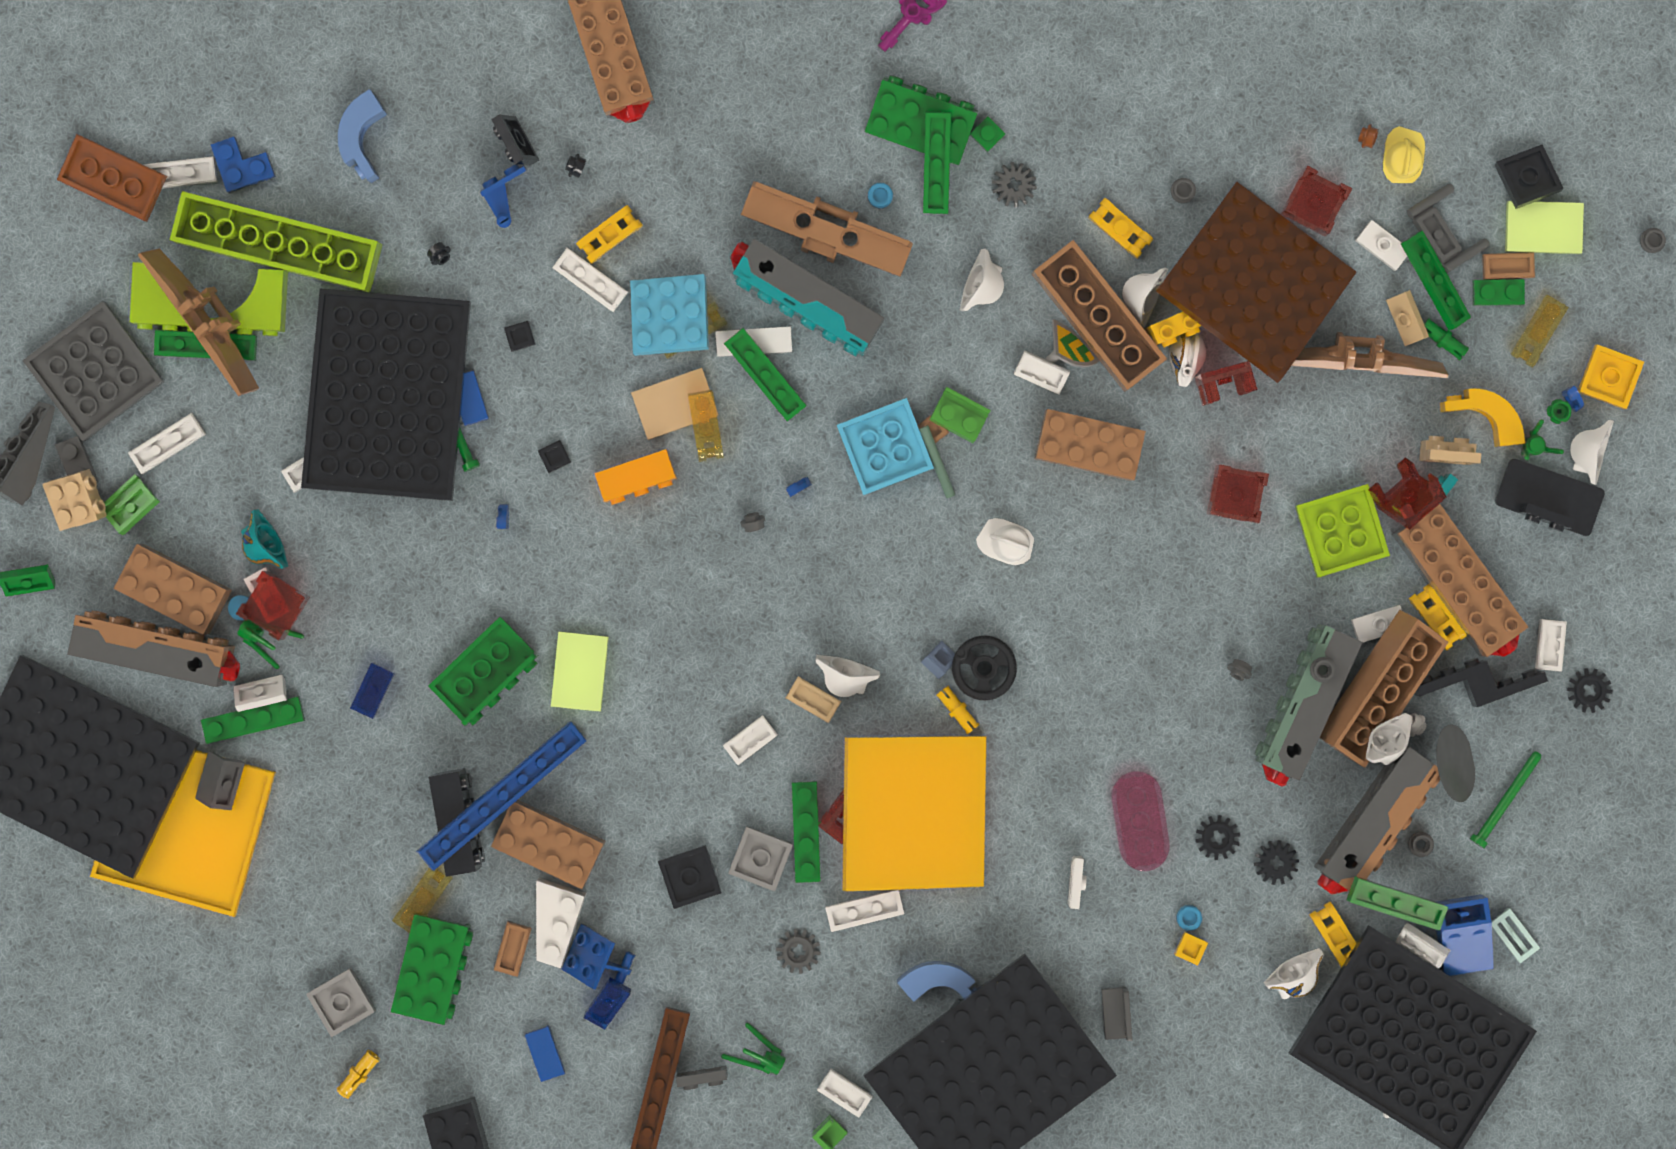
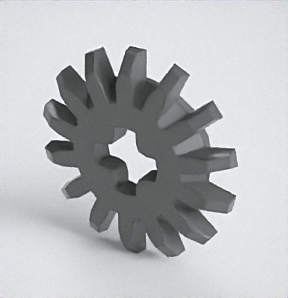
[992,162,1037,208]
[776,929,821,974]

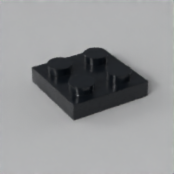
[491,114,540,165]
[1495,144,1563,209]
[658,845,722,909]

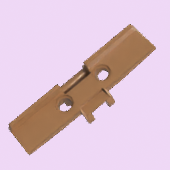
[741,181,913,277]
[138,248,259,396]
[1291,332,1448,378]

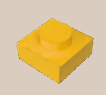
[1174,931,1208,966]

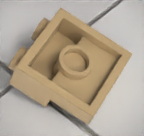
[1419,436,1481,465]
[42,469,107,531]

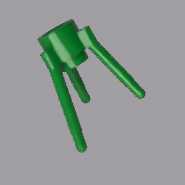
[1521,419,1564,460]
[237,618,304,669]
[721,1023,786,1075]

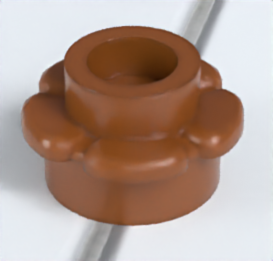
[1358,124,1379,148]

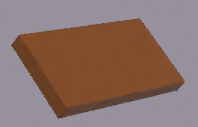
[57,134,167,222]

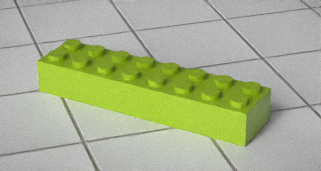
[170,191,383,292]

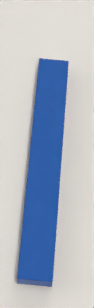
[416,721,586,871]

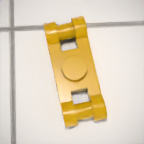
[1088,198,1154,259]
[576,205,643,264]
[1408,584,1467,651]
[1309,902,1357,968]

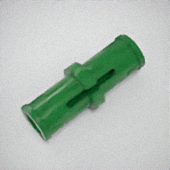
[1424,318,1469,360]

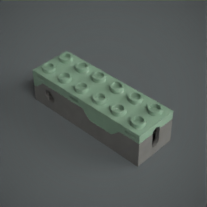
[1254,624,1363,787]

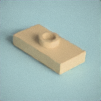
[1386,290,1429,346]
[786,676,841,723]

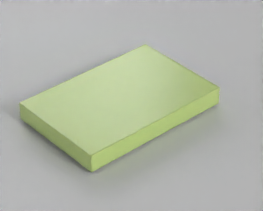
[1505,201,1584,254]
[551,632,609,712]

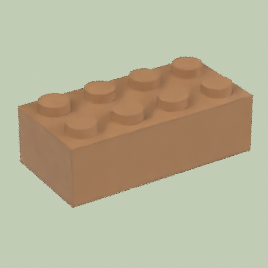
[1034,409,1146,481]
[114,544,232,635]
[491,800,606,889]

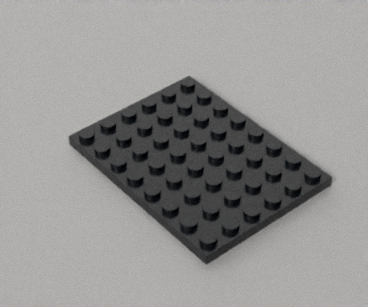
[301,288,471,501]
[0,655,200,879]
[1288,925,1537,1149]
[863,953,1117,1149]

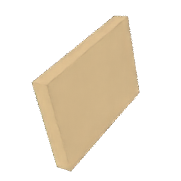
[631,368,719,440]

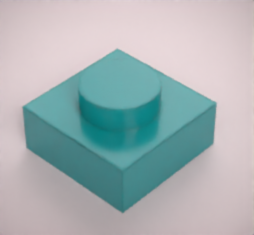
[1431,473,1458,500]

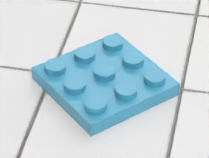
[630,274,709,356]
[837,398,934,495]

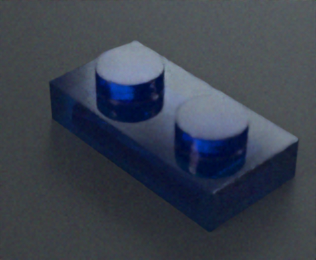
[350,663,395,719]
[583,977,631,1030]

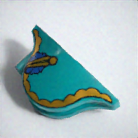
[241,509,288,569]

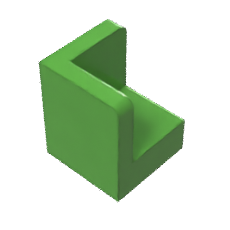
[812,1114,848,1149]

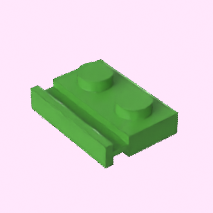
[929,387,991,443]
[104,474,160,536]

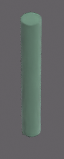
[919,425,955,498]

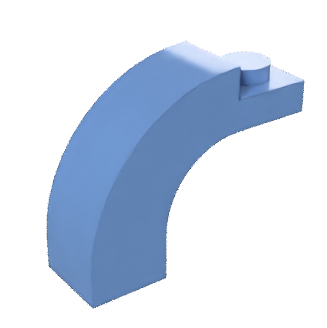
[338,89,387,183]
[897,961,977,1002]

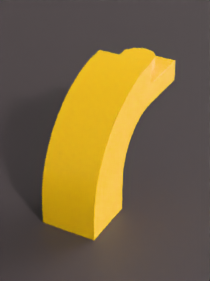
[1440,388,1525,447]

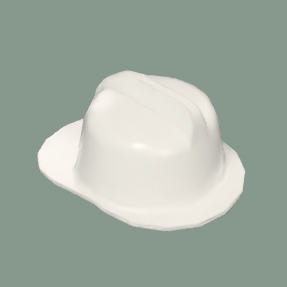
[976,518,1034,565]

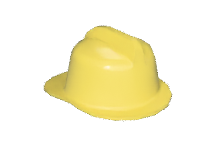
[1383,126,1425,183]

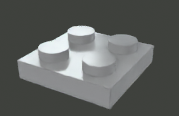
[728,826,793,891]
[306,968,376,1037]

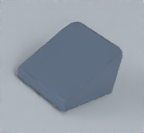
[921,641,955,679]

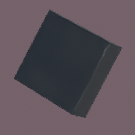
[504,321,536,352]
[538,440,572,473]

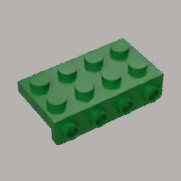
[865,75,978,165]
[428,616,539,726]
[391,913,474,1025]

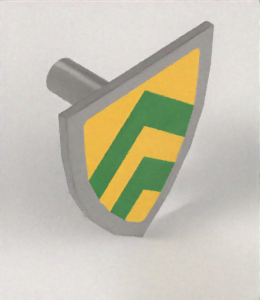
[1045,319,1099,367]

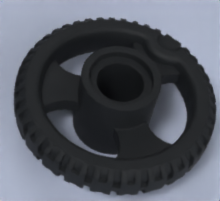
[952,635,1017,701]

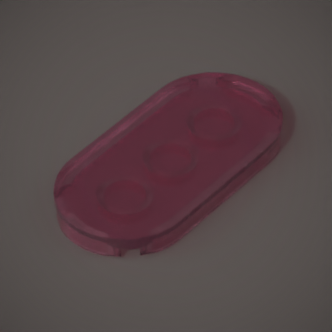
[1111,771,1170,871]

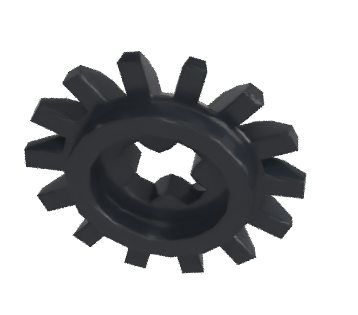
[1567,668,1613,713]
[1195,815,1240,860]
[1254,840,1299,885]

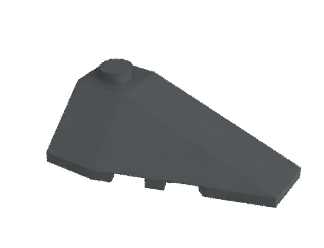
[0,401,55,506]

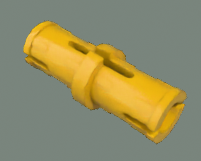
[936,685,980,734]
[336,1050,380,1099]

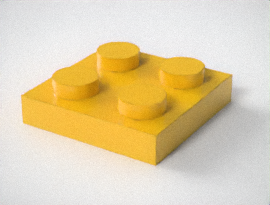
[1578,344,1644,409]

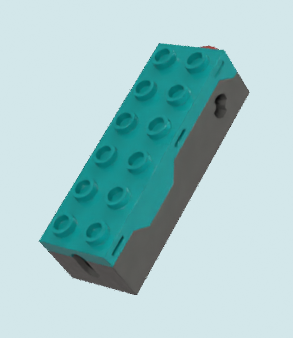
[730,239,884,357]

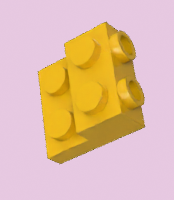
[1145,312,1201,348]

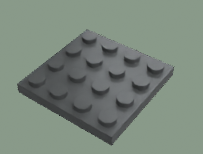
[22,301,165,442]

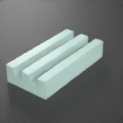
[1491,908,1540,963]

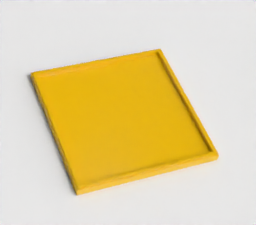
[842,736,986,891]
[90,750,276,917]

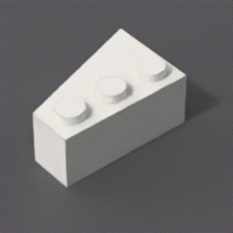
[536,878,587,968]

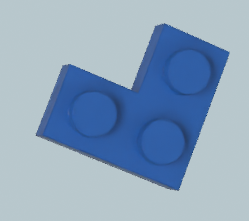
[211,137,276,193]

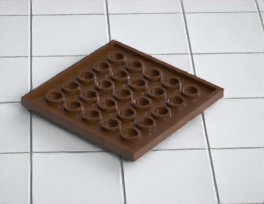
[1156,182,1357,383]

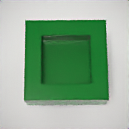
[970,116,1005,153]

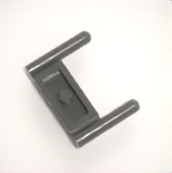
[1406,184,1490,274]

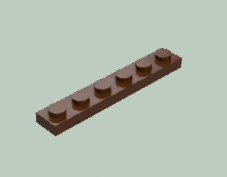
[630,1007,690,1149]

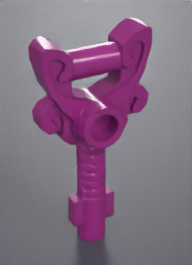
[878,0,947,52]

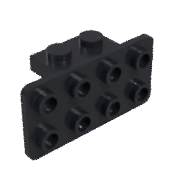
[1495,459,1605,536]

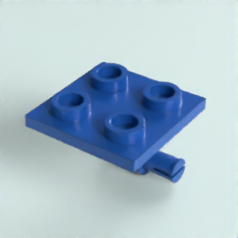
[480,164,527,228]
[562,924,636,990]

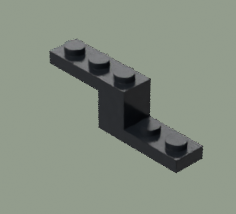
[1414,658,1548,707]

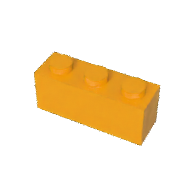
[594,449,677,505]

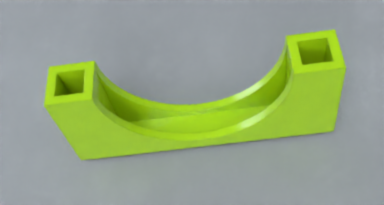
[129,262,288,337]

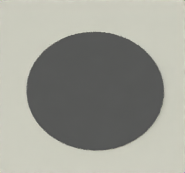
[1436,724,1475,802]

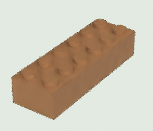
[1032,240,1167,392]
[1319,610,1448,768]

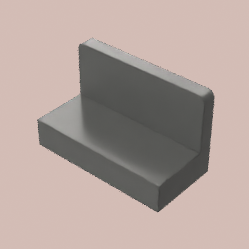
[195,752,245,810]
[1101,987,1133,1041]

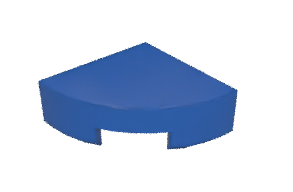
[1562,386,1584,412]
[786,477,812,497]
[496,504,509,529]

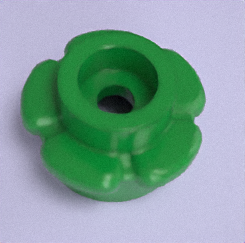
[1547,399,1571,424]

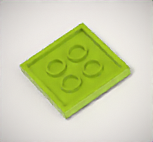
[1295,484,1390,578]

